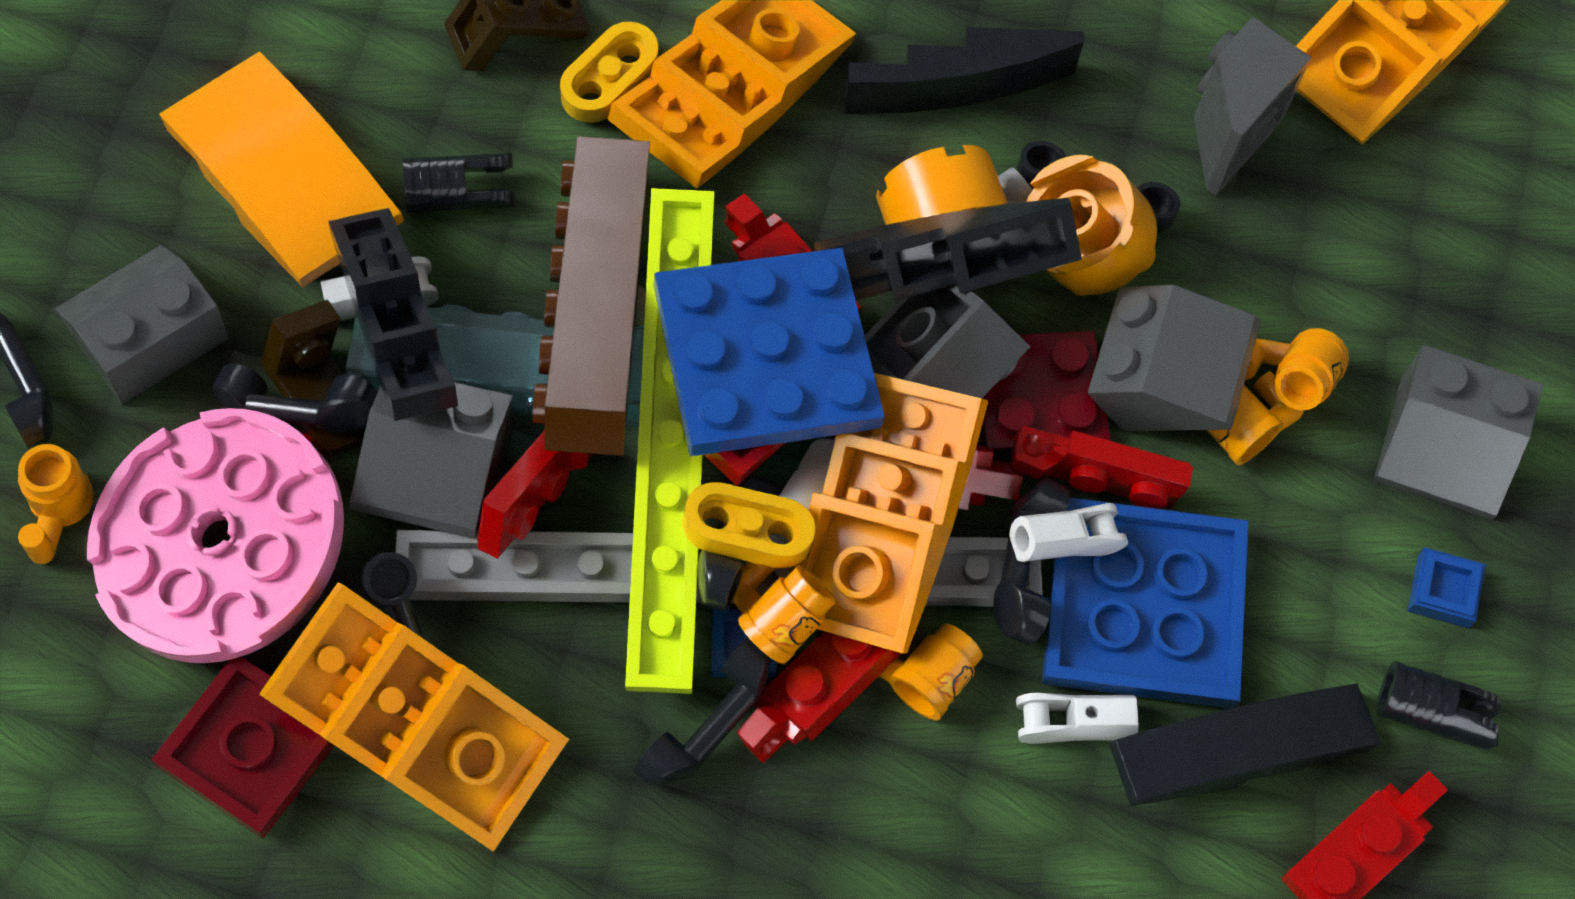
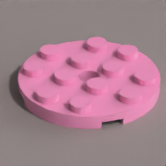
[87,408,344,663]

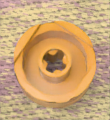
[876,145,1008,225]
[1026,155,1157,296]

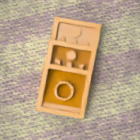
[608,0,856,189]
[1296,0,1511,145]
[159,51,404,288]
[794,373,988,653]
[259,583,569,852]

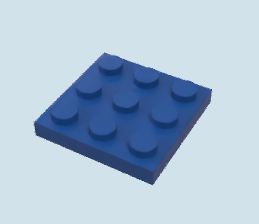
[653,248,885,457]
[1042,498,1249,709]

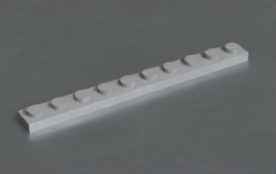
[396,530,1043,606]

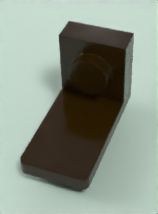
[444,0,590,71]
[261,299,366,458]

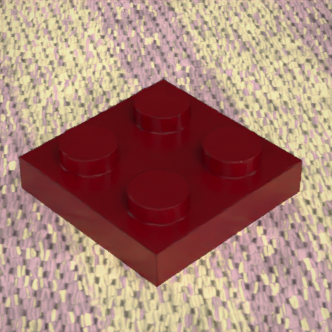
[981,330,1111,458]
[151,657,334,839]

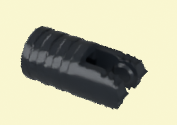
[403,153,516,213]
[1376,661,1500,750]

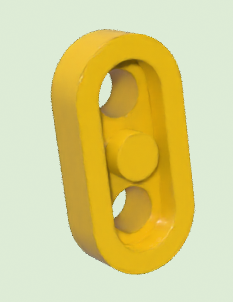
[560,22,658,123]
[682,482,816,568]

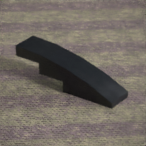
[845,27,1084,114]
[813,198,1082,301]
[328,208,459,421]
[1109,683,1381,806]

